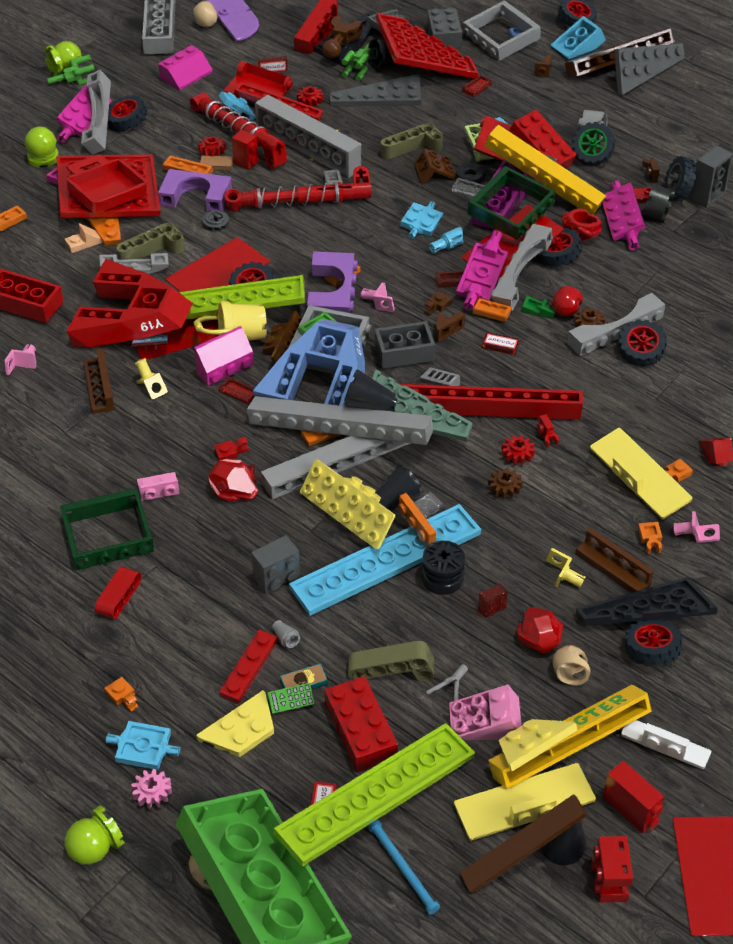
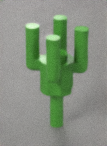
[342,44,370,81]
[47,54,95,85]

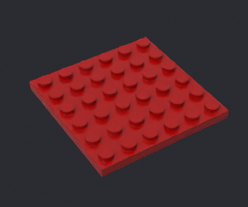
[56,154,160,219]

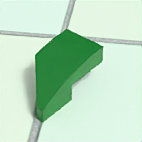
[521,296,555,317]

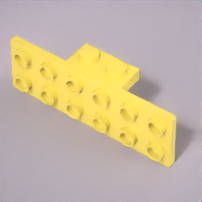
[590,428,692,519]
[300,459,395,549]
[454,763,596,841]

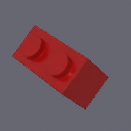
[232,130,259,170]

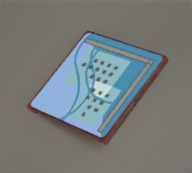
[132,334,169,351]

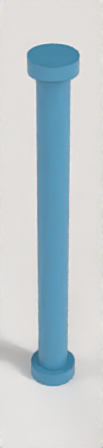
[368,820,440,915]

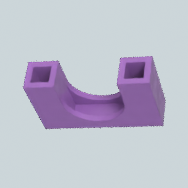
[158,169,232,212]
[307,251,358,313]

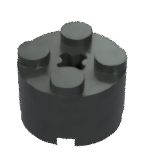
[642,184,675,222]

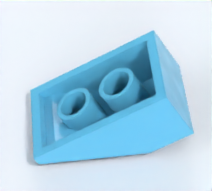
[551,16,606,59]

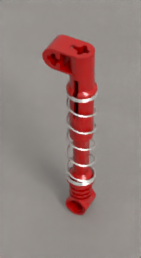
[190,92,287,170]
[225,166,371,211]

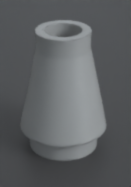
[272,620,300,648]

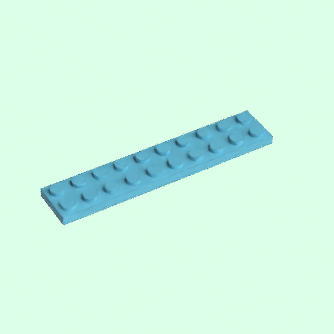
[289,504,481,616]

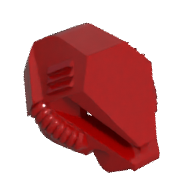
[561,208,602,241]
[208,459,258,502]
[516,607,564,654]

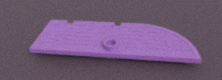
[205,0,259,41]

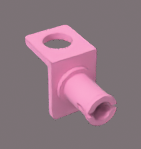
[361,283,395,312]
[5,344,36,375]
[674,511,720,543]

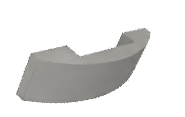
[99,253,169,274]

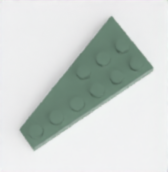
[372,370,472,442]

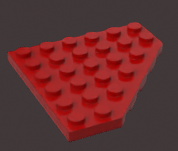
[375,13,479,79]

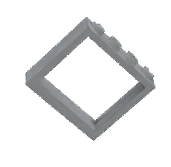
[463,0,541,61]
[289,305,372,374]

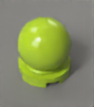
[43,41,82,76]
[25,126,59,168]
[64,805,125,865]

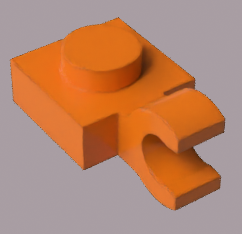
[104,677,138,712]

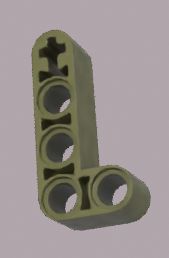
[381,123,443,159]
[116,223,185,260]
[348,641,434,681]

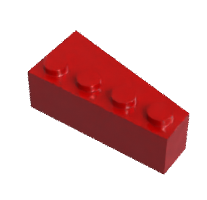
[293,0,338,55]

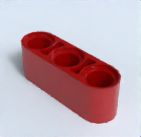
[95,566,141,620]

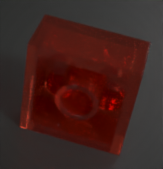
[478,583,508,618]

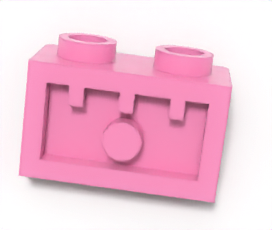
[137,472,180,501]

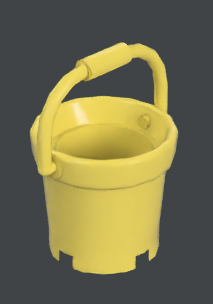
[194,301,267,341]

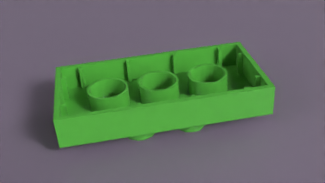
[175,789,352,944]

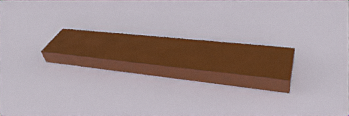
[460,794,587,894]

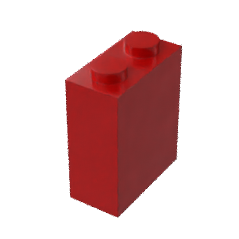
[603,760,664,833]

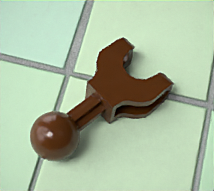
[323,16,362,59]

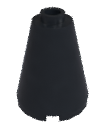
[368,38,395,69]
[343,370,398,411]
[376,464,424,511]
[541,820,587,865]

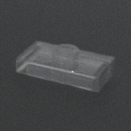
[452,178,485,197]
[403,492,443,521]

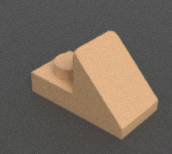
[65,223,103,253]

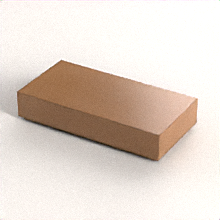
[200,156,233,171]

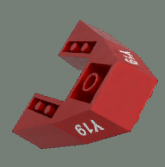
[66,259,193,348]

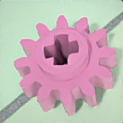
[131,769,172,809]

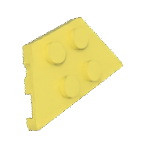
[196,690,274,757]
[499,719,577,771]

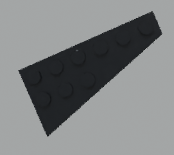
[313,10,377,68]
[576,577,717,626]

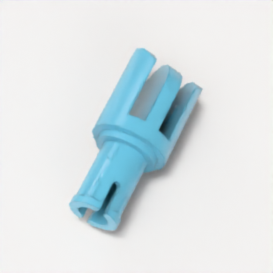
[429,227,463,253]

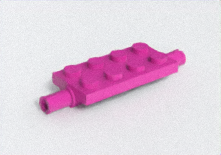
[56,84,112,144]
[602,180,646,251]
[456,230,508,310]

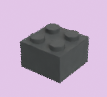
[251,535,300,594]

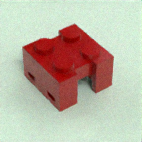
[591,836,633,902]

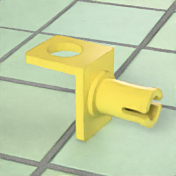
[135,358,167,399]
[546,548,585,588]

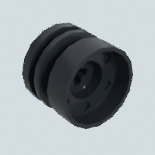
[422,540,465,595]

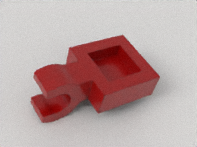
[537,414,559,448]
[214,437,249,460]

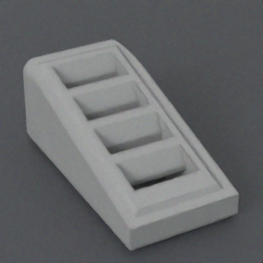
[323,170,343,185]
[420,367,460,386]

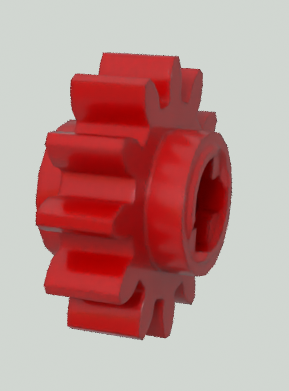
[296,86,323,107]
[198,137,226,157]
[501,435,535,465]

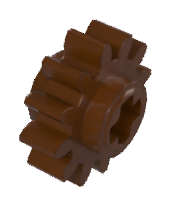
[574,307,606,328]
[488,468,523,499]

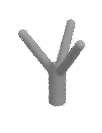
[426,664,468,701]

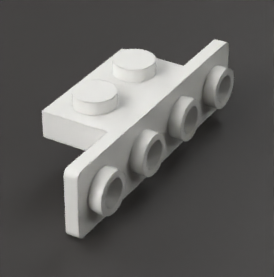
[621,720,711,769]

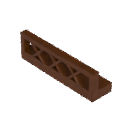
[83,348,115,414]
[575,527,654,593]

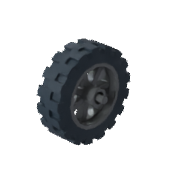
[664,156,696,201]

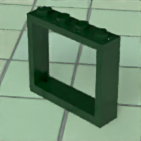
[467,166,555,240]
[60,488,154,571]

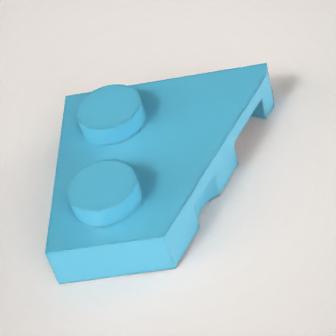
[219,91,256,122]

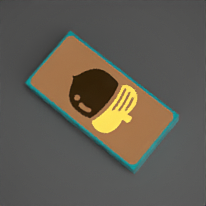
[280,664,328,689]

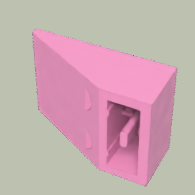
[449,685,521,741]

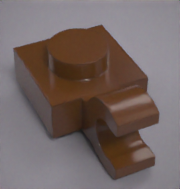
[642,157,660,183]
[424,291,453,315]

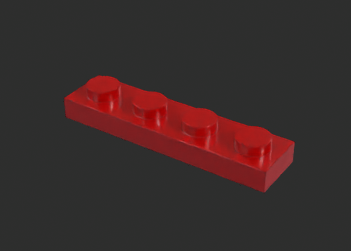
[219,630,278,704]

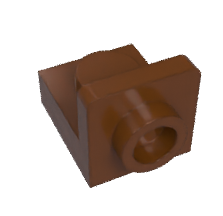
[534,54,552,77]

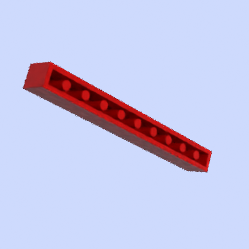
[400,384,583,420]

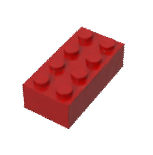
[509,109,576,169]
[0,269,64,323]
[325,676,398,773]

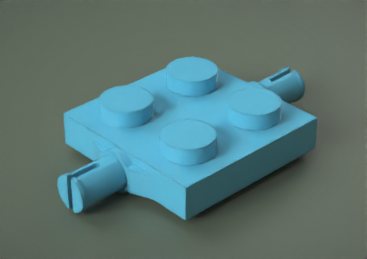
[400,201,444,239]
[106,721,181,770]

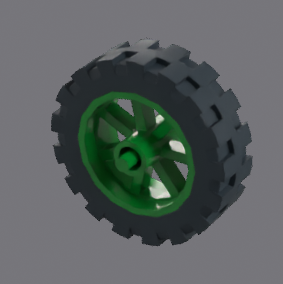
[572,122,615,166]

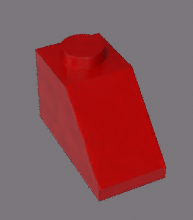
[699,438,733,467]

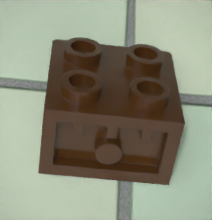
[414,148,456,184]

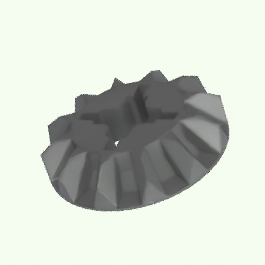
[203,210,229,230]

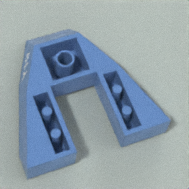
[253,319,365,408]

